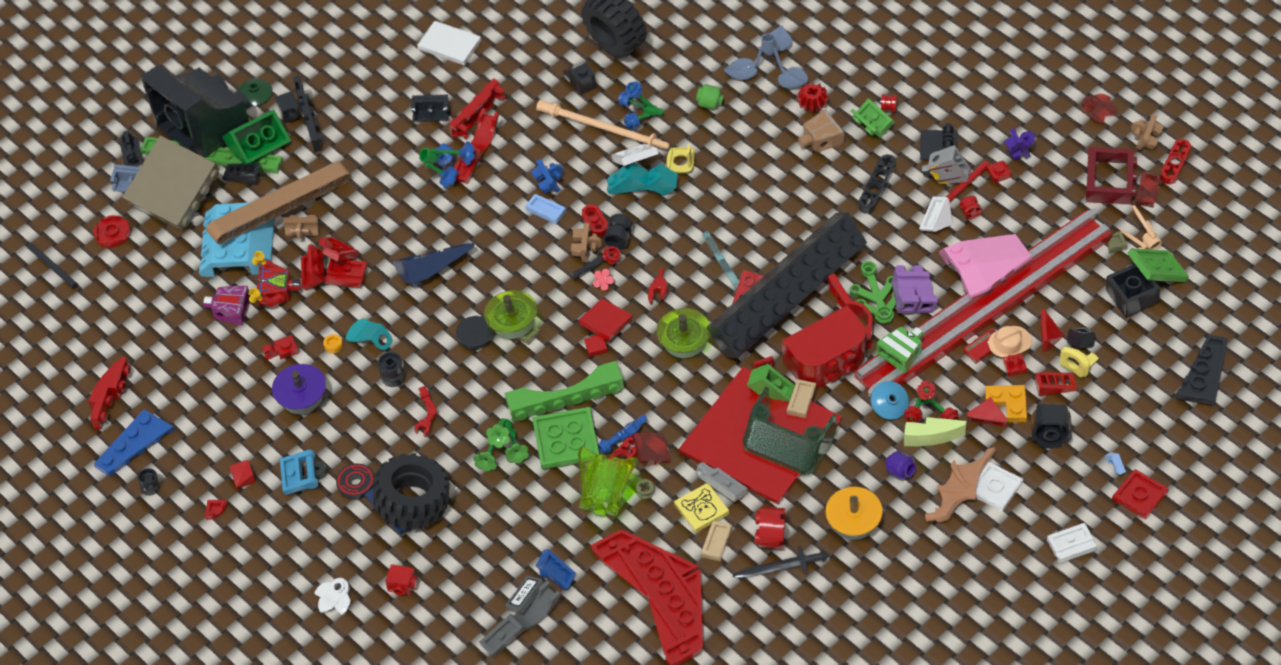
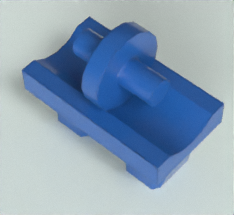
[531,158,563,194]

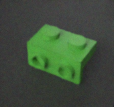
[851,98,895,138]

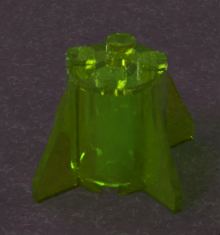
[578,446,642,518]

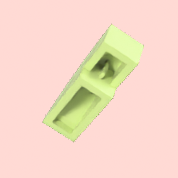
[904,417,966,447]

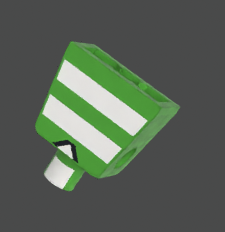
[877,327,923,374]

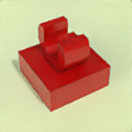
[1003,353,1027,377]

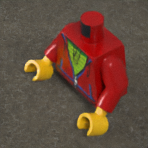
[248,251,301,308]

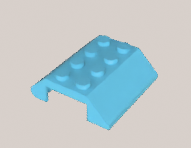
[199,203,275,277]

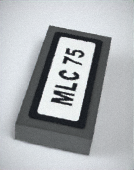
[505,576,544,614]

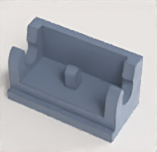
[110,164,140,192]

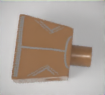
[798,109,844,152]

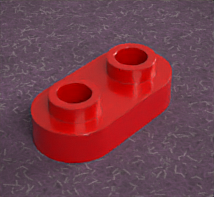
[582,204,608,237]

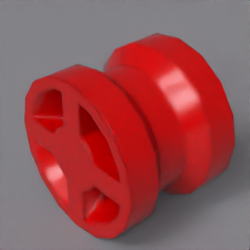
[881,94,897,113]
[959,196,982,219]

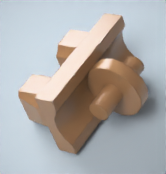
[1131,114,1164,150]
[283,215,319,239]
[571,223,602,262]

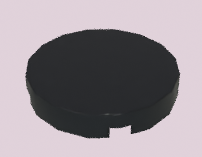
[456,316,494,350]

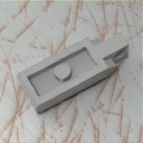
[695,462,748,502]

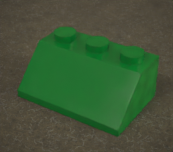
[223,109,291,165]

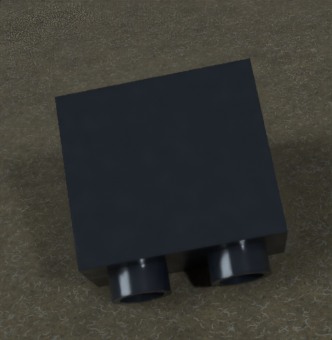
[140,65,251,158]

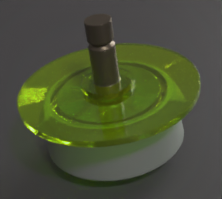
[484,290,537,339]
[657,308,710,358]

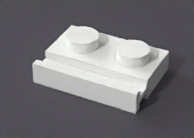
[1047,523,1097,563]

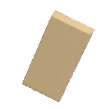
[787,379,816,418]
[701,520,732,562]

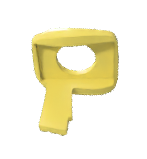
[666,145,695,174]
[1060,347,1099,377]

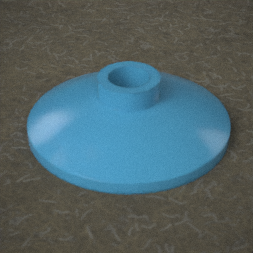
[871,381,909,420]

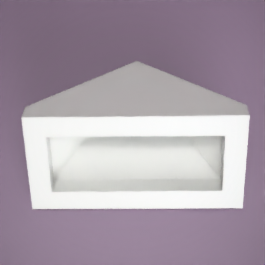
[919,197,953,232]

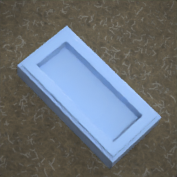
[525,194,567,225]

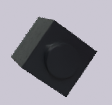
[275,91,301,123]

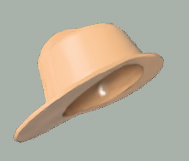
[988,326,1032,357]

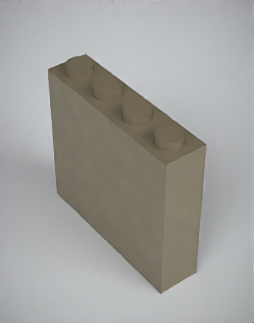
[122,136,220,231]

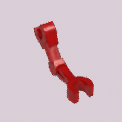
[414,386,438,437]

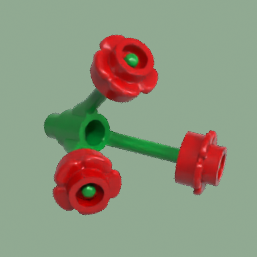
[904,381,959,423]

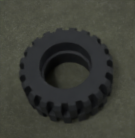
[581,0,647,58]
[373,453,450,529]

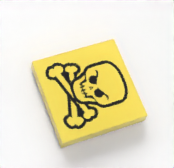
[674,483,729,533]

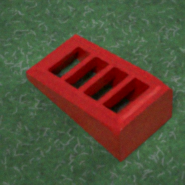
[1034,372,1077,396]

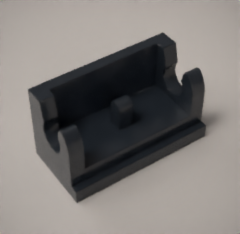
[411,94,450,122]

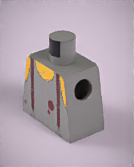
[922,146,970,184]

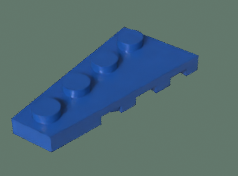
[94,409,175,477]

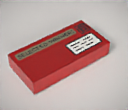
[963,328,996,364]

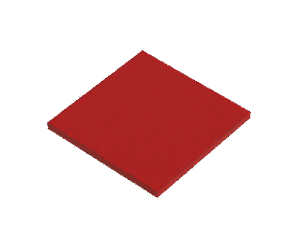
[679,366,842,505]

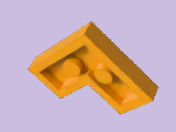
[985,385,1027,422]

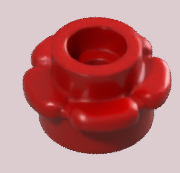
[602,246,620,264]

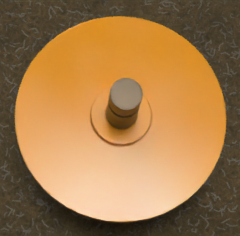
[826,487,882,540]

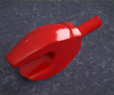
[648,268,668,304]

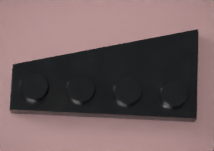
[293,75,323,152]
[1176,335,1228,405]

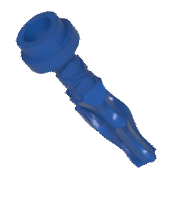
[597,414,648,454]

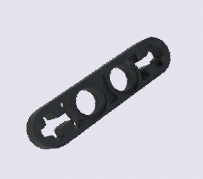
[859,154,896,214]

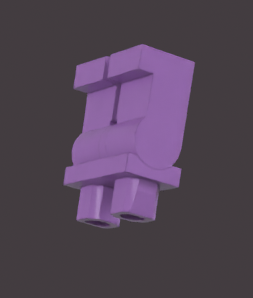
[891,265,938,313]

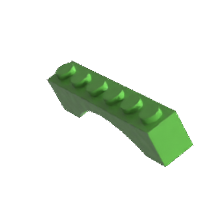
[505,361,624,422]

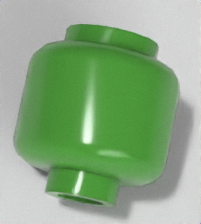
[695,84,723,110]

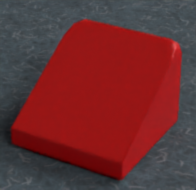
[751,356,774,369]

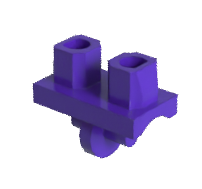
[1004,128,1035,161]

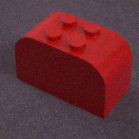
[782,305,866,388]

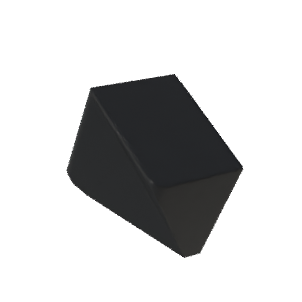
[1067,328,1096,348]

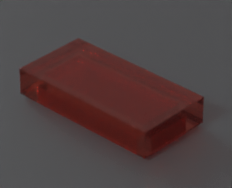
[1135,172,1161,208]

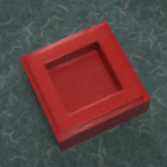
[584,335,608,357]

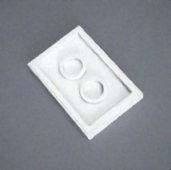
[417,21,481,65]
[611,144,659,165]

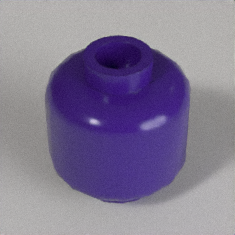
[885,451,916,480]

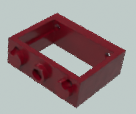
[1086,147,1137,205]

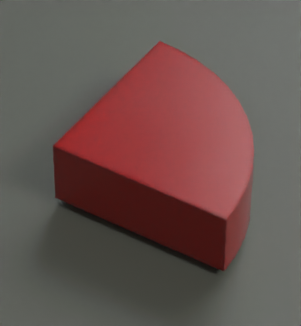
[205,500,228,520]

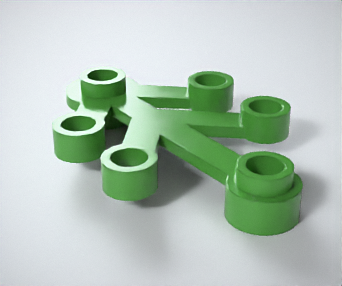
[850,261,896,324]

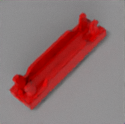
[449,78,506,139]

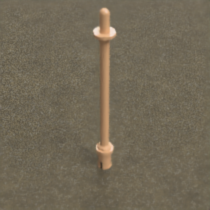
[536,100,670,149]

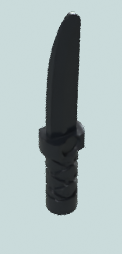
[571,254,612,280]

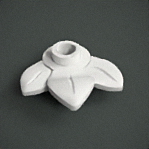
[315,578,351,615]

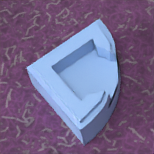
[1105,452,1126,475]

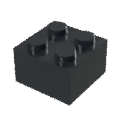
[1106,264,1160,317]

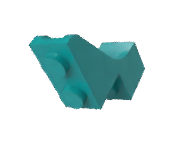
[607,162,678,196]

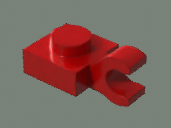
[262,335,299,360]

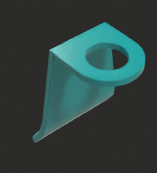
[346,318,392,350]

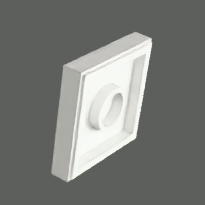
[976,462,1023,511]

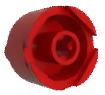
[755,507,786,549]

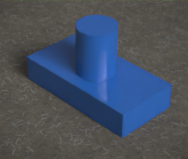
[536,549,576,590]

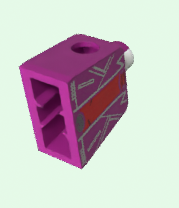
[204,286,251,326]

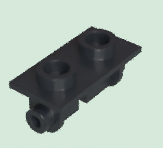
[119,131,143,166]

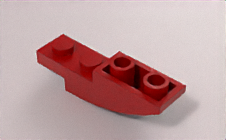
[88,357,131,430]

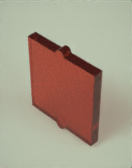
[632,432,671,465]

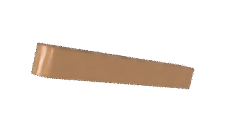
[206,161,351,244]

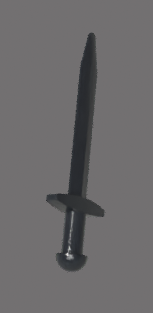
[733,546,827,578]

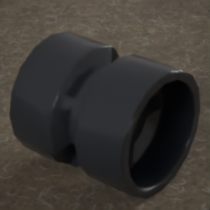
[603,214,633,249]
[378,352,406,387]

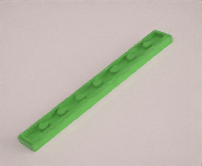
[140,137,283,174]

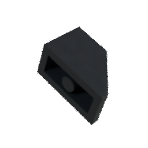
[563,62,596,95]

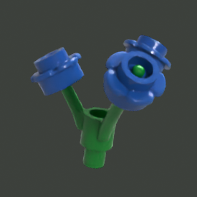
[618,81,663,130]

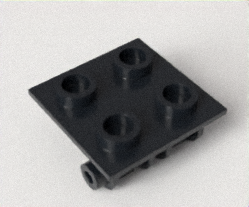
[920,123,957,160]

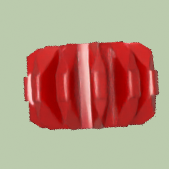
[797,82,828,113]

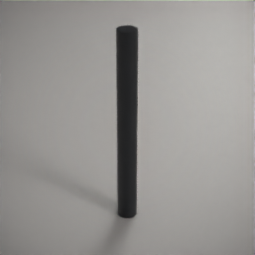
[27,242,78,289]

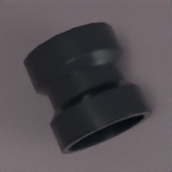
[137,468,160,495]

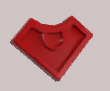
[318,236,360,261]

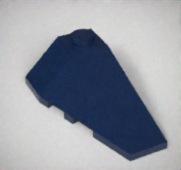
[393,243,475,286]

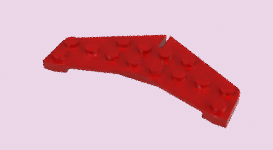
[590,530,703,665]

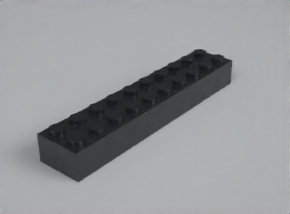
[706,212,867,358]

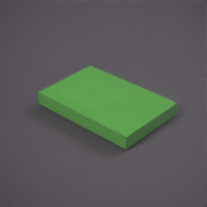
[1127,248,1189,282]

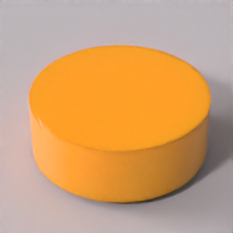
[323,334,343,353]

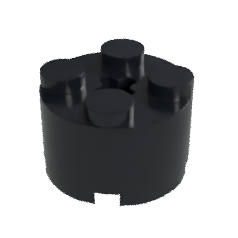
[1031,404,1072,449]

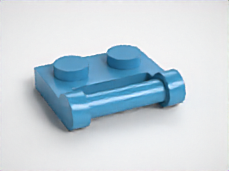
[280,450,318,495]

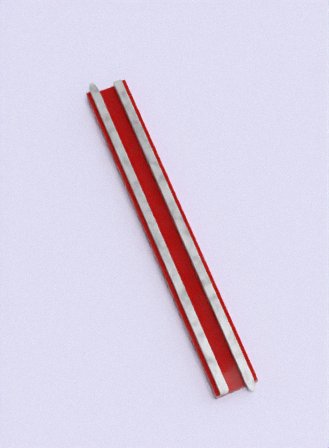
[854,208,1112,397]

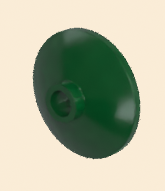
[238,78,273,107]

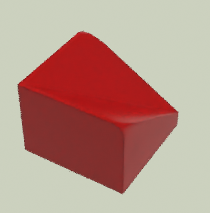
[229,459,255,489]

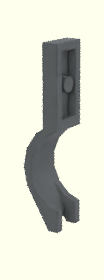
[479,581,561,658]

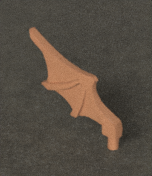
[925,447,996,522]

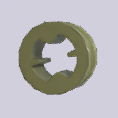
[636,479,654,499]

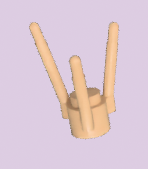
[1120,205,1162,250]

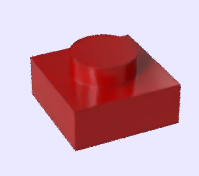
[986,160,1012,184]

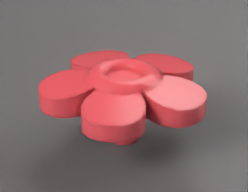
[593,269,614,291]

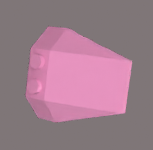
[939,234,1032,298]

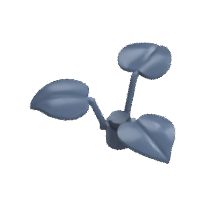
[724,25,808,88]

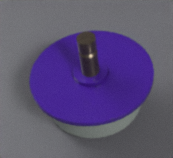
[272,364,326,414]

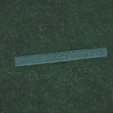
[702,231,739,290]

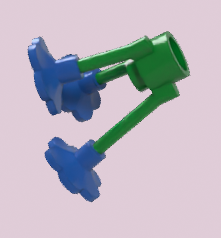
[419,141,474,188]

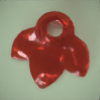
[1082,93,1117,123]

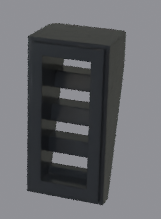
[222,163,263,185]

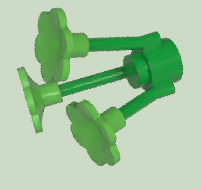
[473,418,529,472]

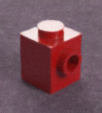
[385,564,418,596]

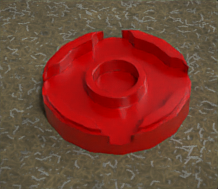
[93,215,131,248]

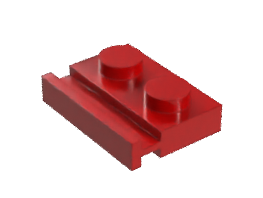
[324,258,368,288]

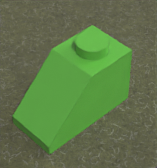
[747,364,795,402]

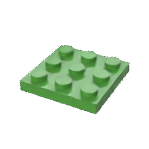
[532,407,600,469]

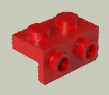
[301,244,324,291]

